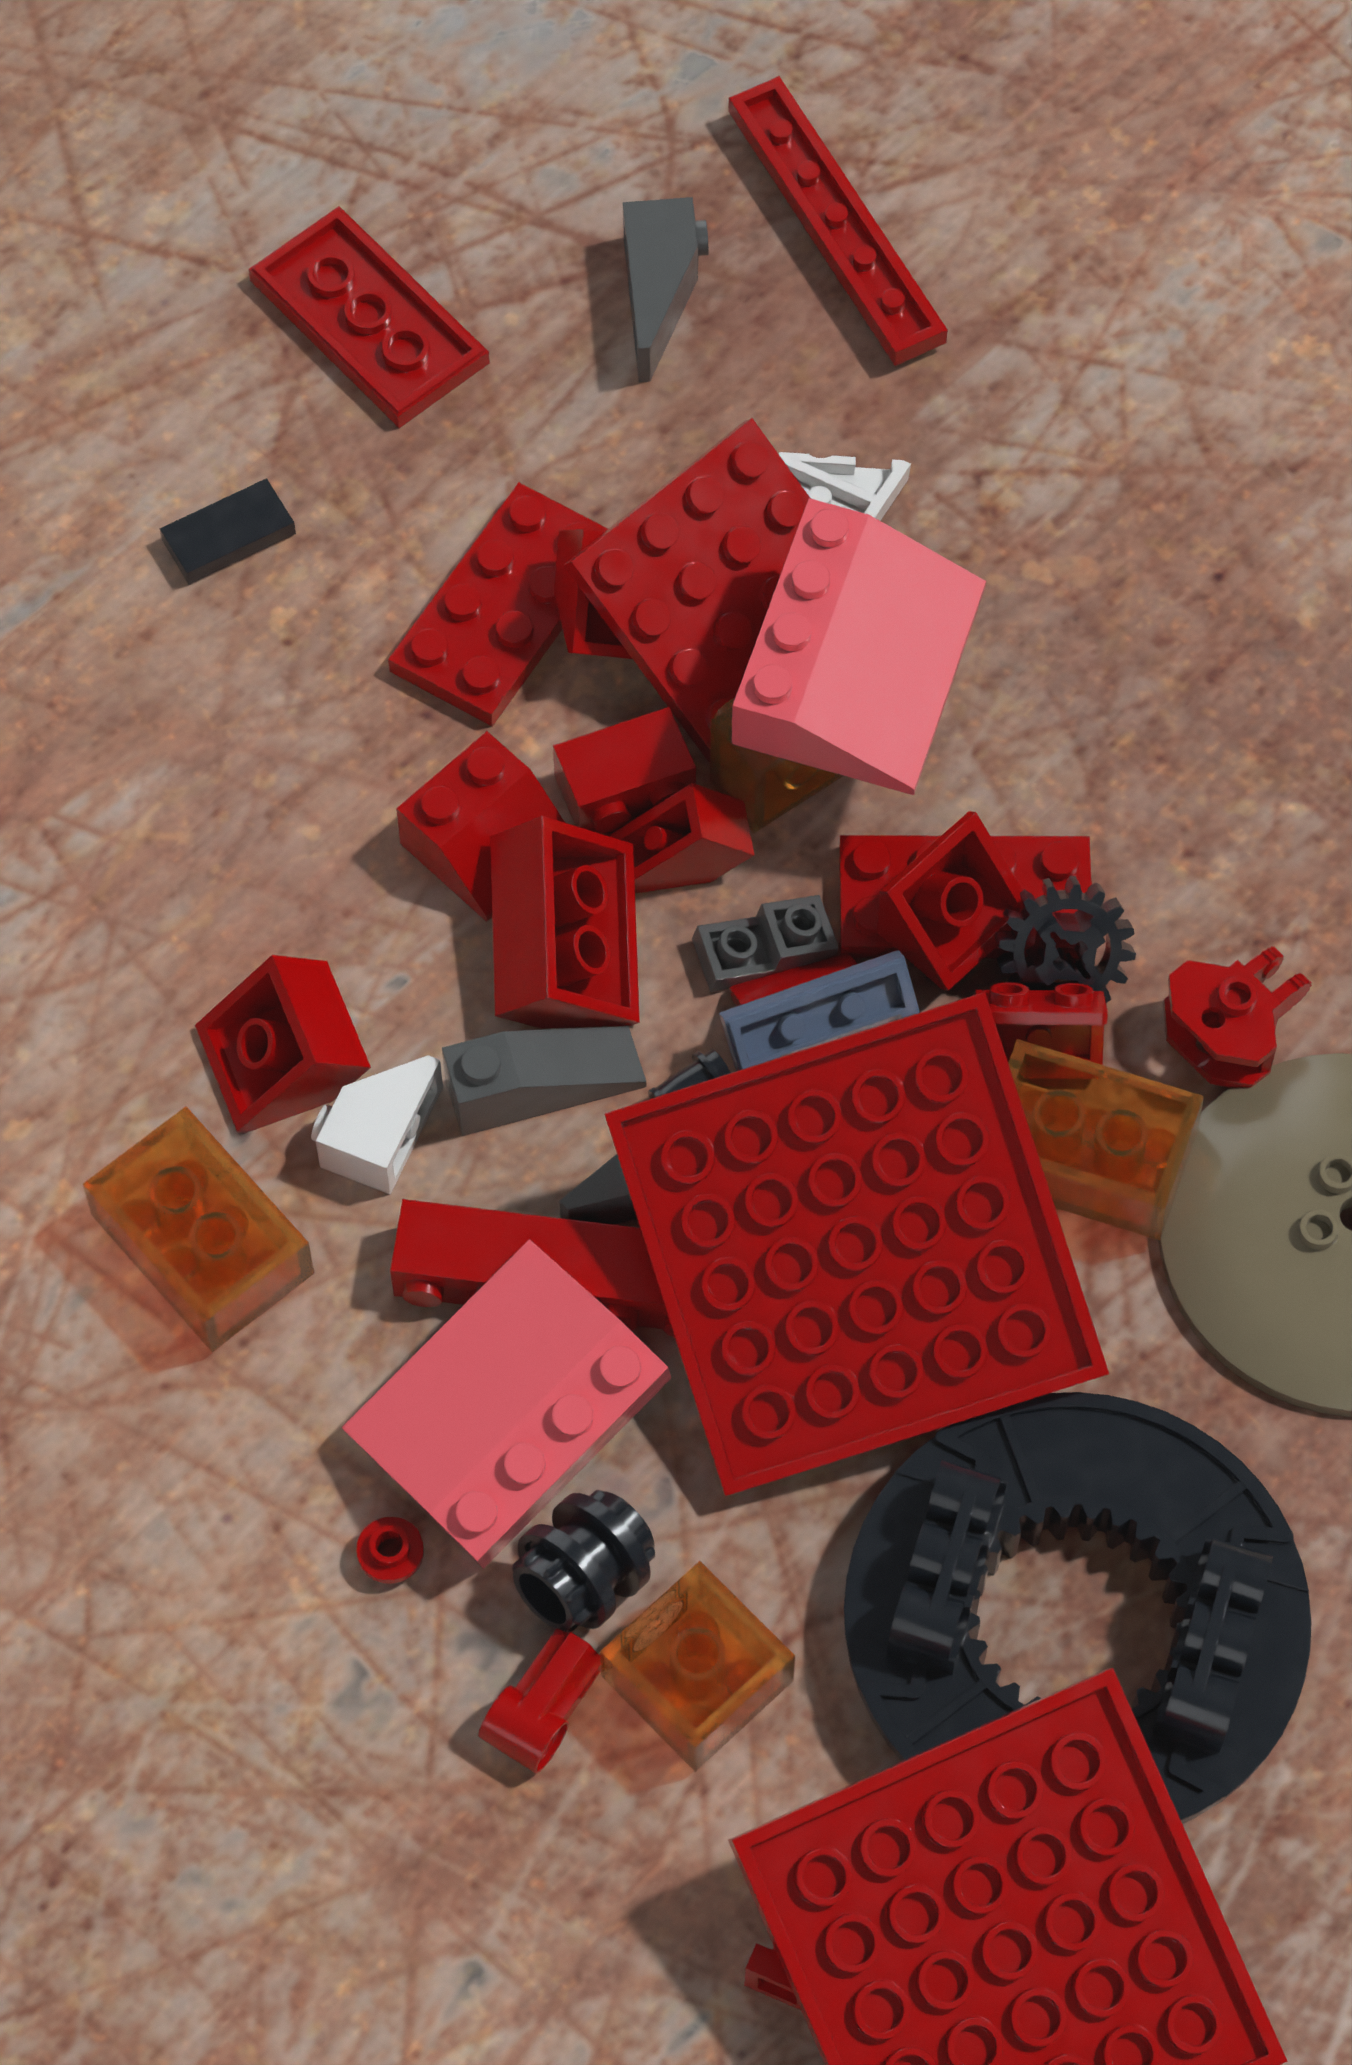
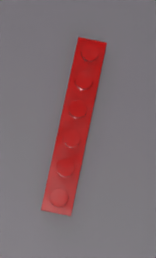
[728,76,948,366]

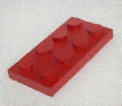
[388,482,608,727]
[839,835,1092,959]

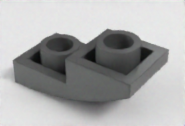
[692,895,839,992]

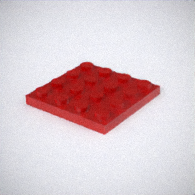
[563,418,811,763]

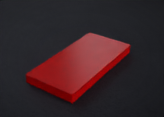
[248,206,490,428]

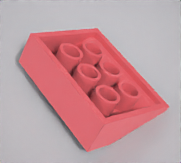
[732,498,986,795]
[341,1239,671,1569]

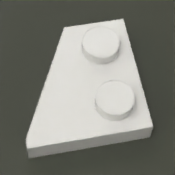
[779,452,911,521]

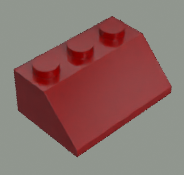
[490,816,640,1029]

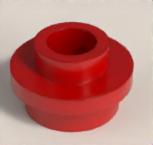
[356,1517,424,1584]

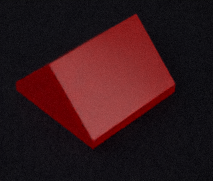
[877,811,1025,991]

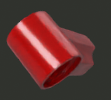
[478,1628,605,1774]

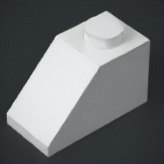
[311,1055,443,1194]

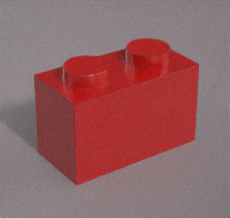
[553,707,696,833]

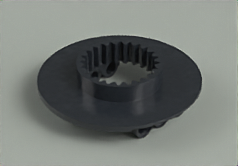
[844,1392,1312,1824]

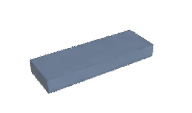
[719,950,920,1071]

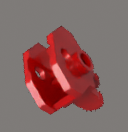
[1163,946,1312,1087]

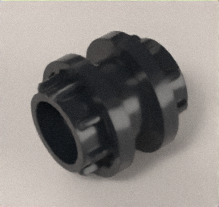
[512,1490,655,1632]

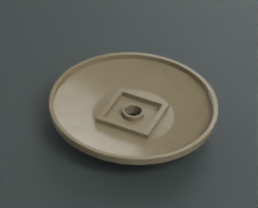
[1158,1053,1352,1417]

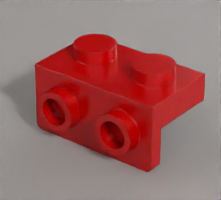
[975,982,1108,1072]

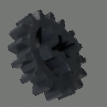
[995,876,1136,1003]

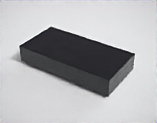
[159,478,296,584]

